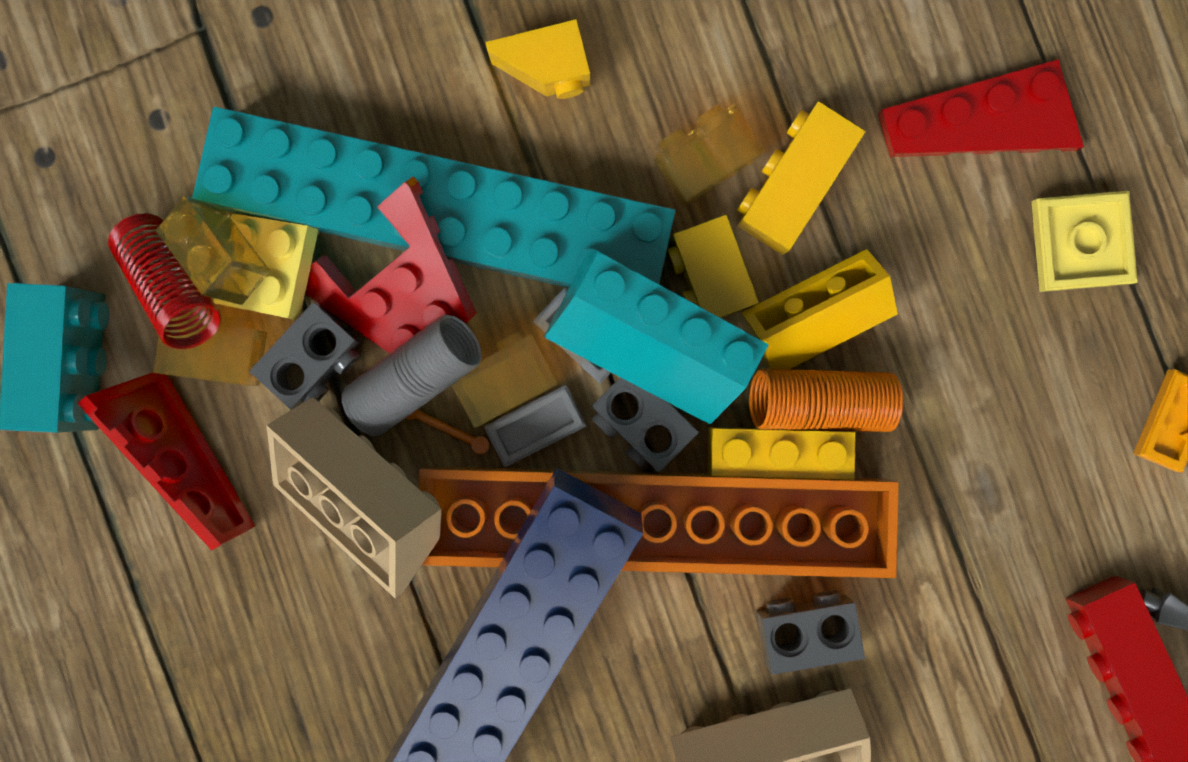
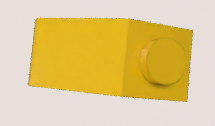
[485,19,590,99]

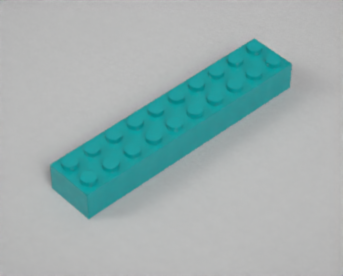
[192,106,676,288]

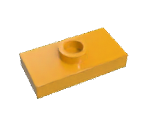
[1133,369,1188,473]

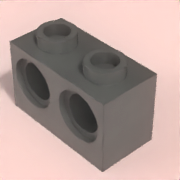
[249,302,364,410]
[592,377,699,472]
[756,590,865,675]

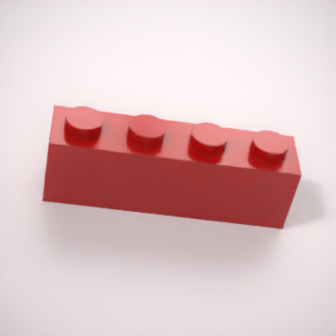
[1065,576,1188,762]

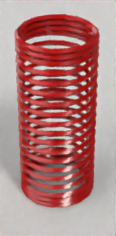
[108,213,222,350]

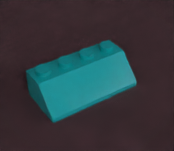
[544,251,769,424]

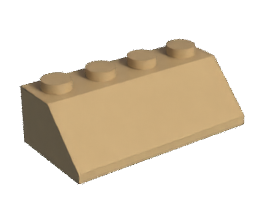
[267,397,441,599]
[670,688,871,762]

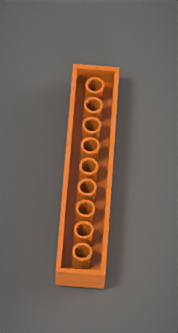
[418,466,899,578]

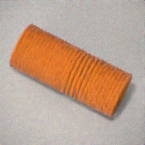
[749,369,904,432]

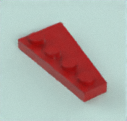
[878,59,1084,157]
[77,368,256,551]

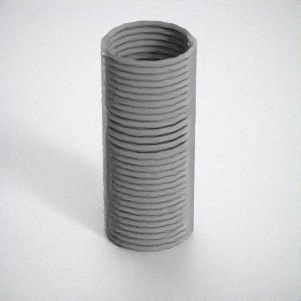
[342,314,482,436]

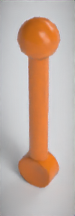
[405,409,490,454]

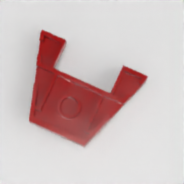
[305,176,477,353]

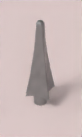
[1139,587,1188,631]

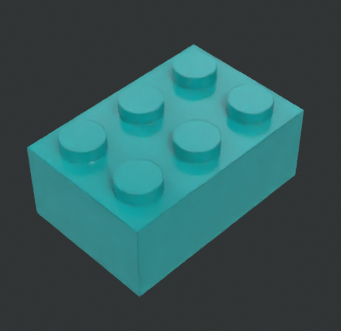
[0,283,109,433]

